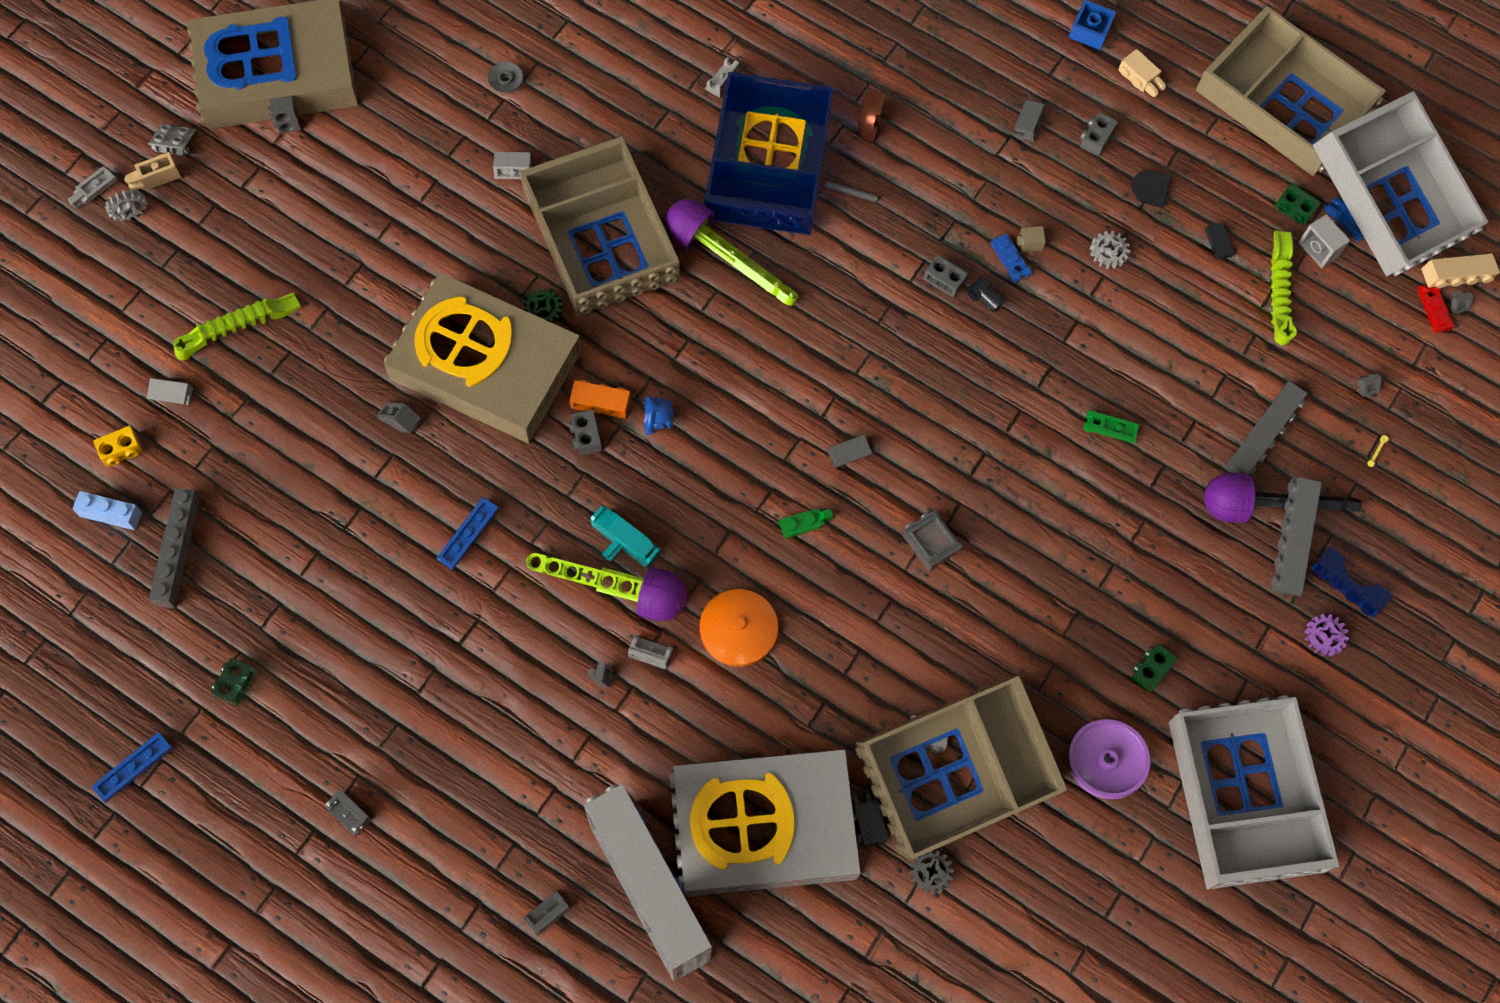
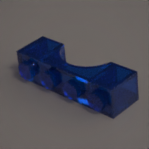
[1311,546,1393,618]

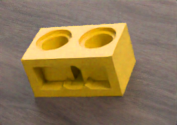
[93,426,143,467]

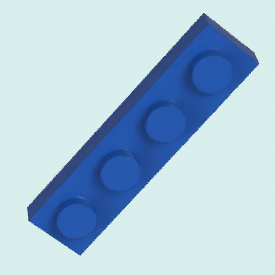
[436,497,499,570]
[91,732,173,803]

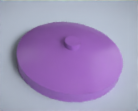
[1068,719,1150,799]

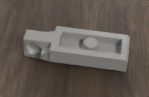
[68,166,118,209]

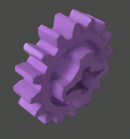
[1304,614,1349,657]

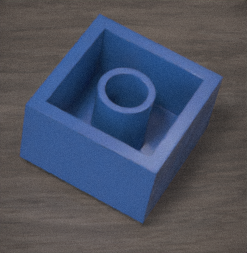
[1069,0,1116,50]

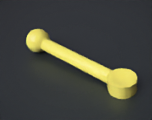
[1367,435,1389,467]

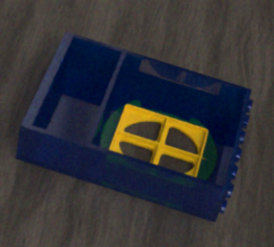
[704,72,834,235]

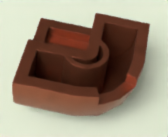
[857,92,886,143]

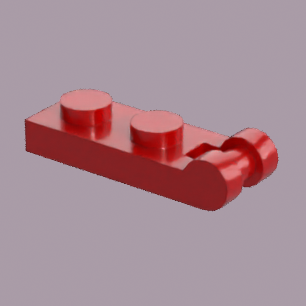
[1418,285,1454,333]

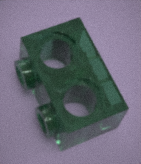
[211,657,256,707]

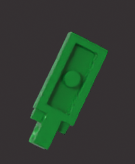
[779,509,833,539]

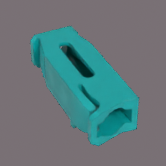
[591,505,661,569]

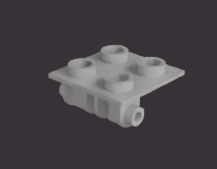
[148,124,196,156]

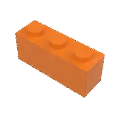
[570,380,631,419]

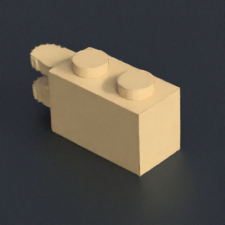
[1118,49,1166,97]
[124,152,181,191]

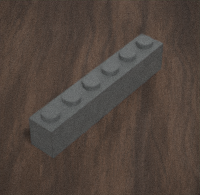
[1224,381,1308,476]
[1271,477,1322,596]
[149,488,200,608]

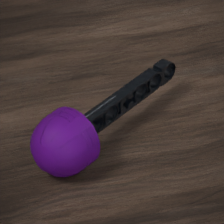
[1204,472,1363,523]

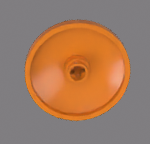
[700,589,778,667]

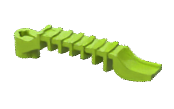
[1271,231,1297,345]
[173,292,301,360]

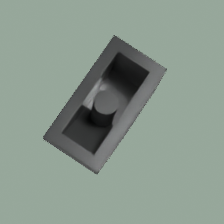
[376,402,420,433]

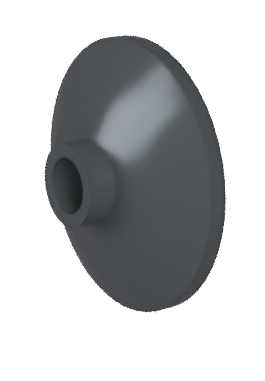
[488,62,523,93]

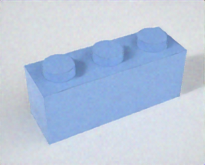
[72,491,142,530]

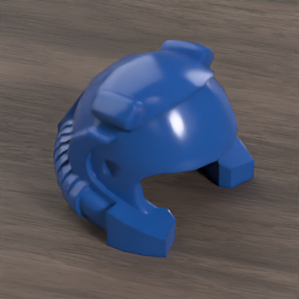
[644,396,674,435]

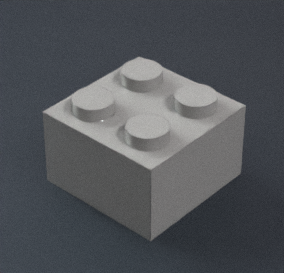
[1298,215,1350,269]

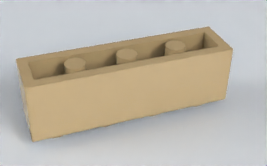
[1421,254,1500,288]

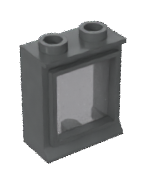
[902,510,963,572]

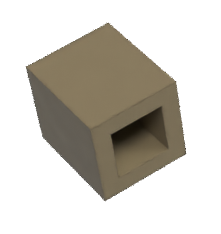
[1017,226,1046,253]

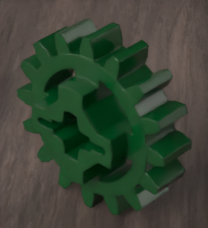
[522,288,563,323]

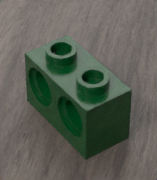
[1274,183,1321,226]
[1131,644,1178,692]

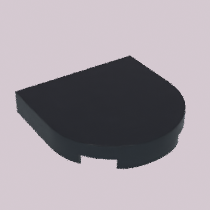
[1131,170,1171,208]

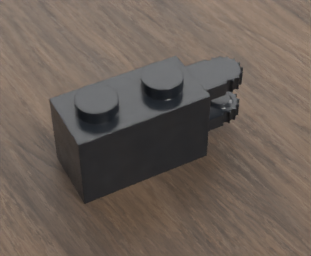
[851,787,888,848]

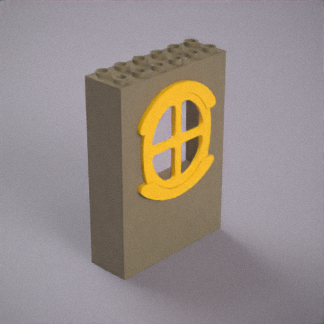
[384,273,582,444]

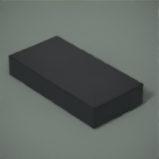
[1205,223,1235,260]

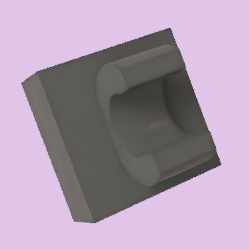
[1450,290,1474,315]
[1358,374,1382,397]
[588,663,613,688]

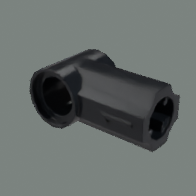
[967,277,1005,313]

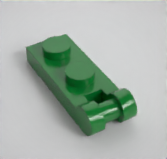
[1083,411,1139,444]

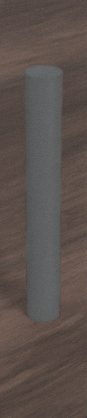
[825,181,878,203]

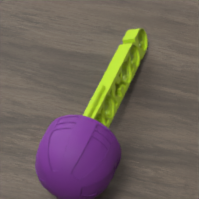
[665,199,798,306]
[526,553,687,621]

